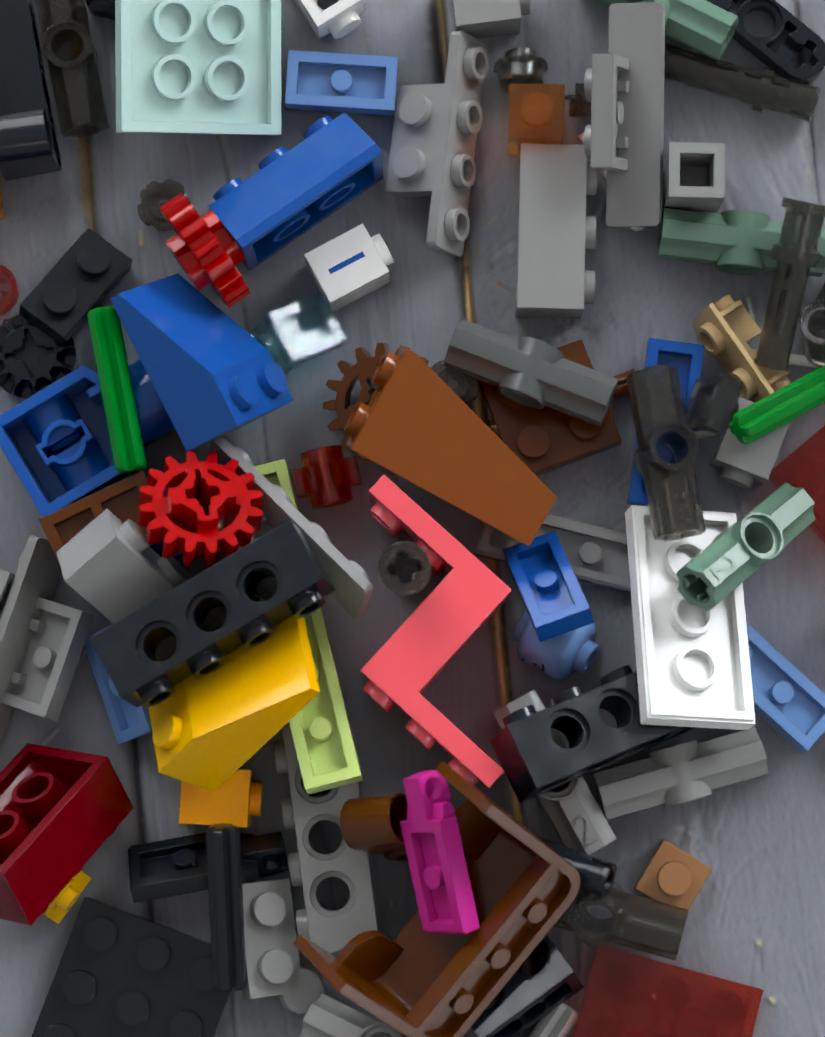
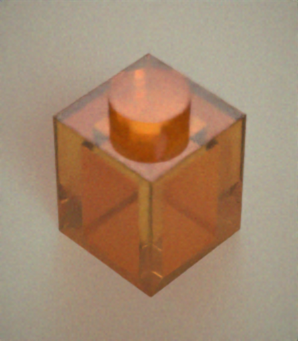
[506,84,565,154]

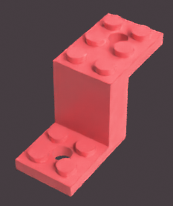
[360,474,512,788]

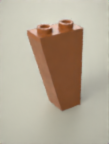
[344,345,557,547]

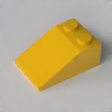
[149,615,320,792]

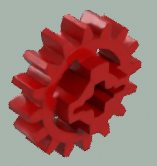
[160,193,250,308]
[138,450,263,568]

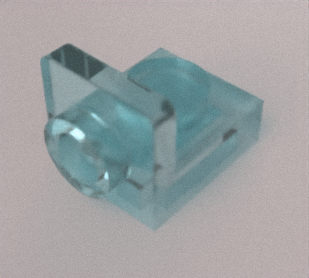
[250,292,347,375]

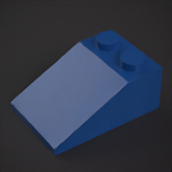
[110,273,294,451]

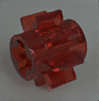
[291,445,362,509]

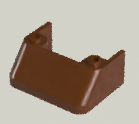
[293,761,580,1037]

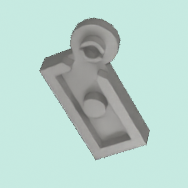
[242,878,324,1015]

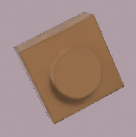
[634,839,712,917]

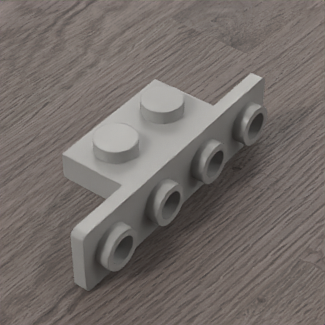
[583,2,665,227]
[385,31,489,257]
[207,435,373,619]
[0,535,95,747]

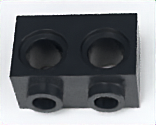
[471,934,584,1037]

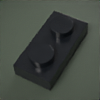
[19,228,132,346]

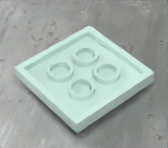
[115,0,281,136]

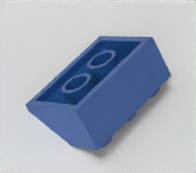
[208,112,384,271]

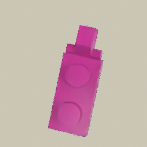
[400,770,480,934]

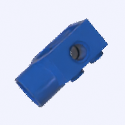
[0,359,175,517]

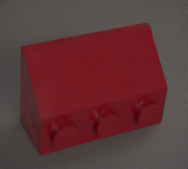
[0,743,134,926]

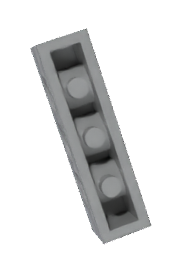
[274,718,379,953]

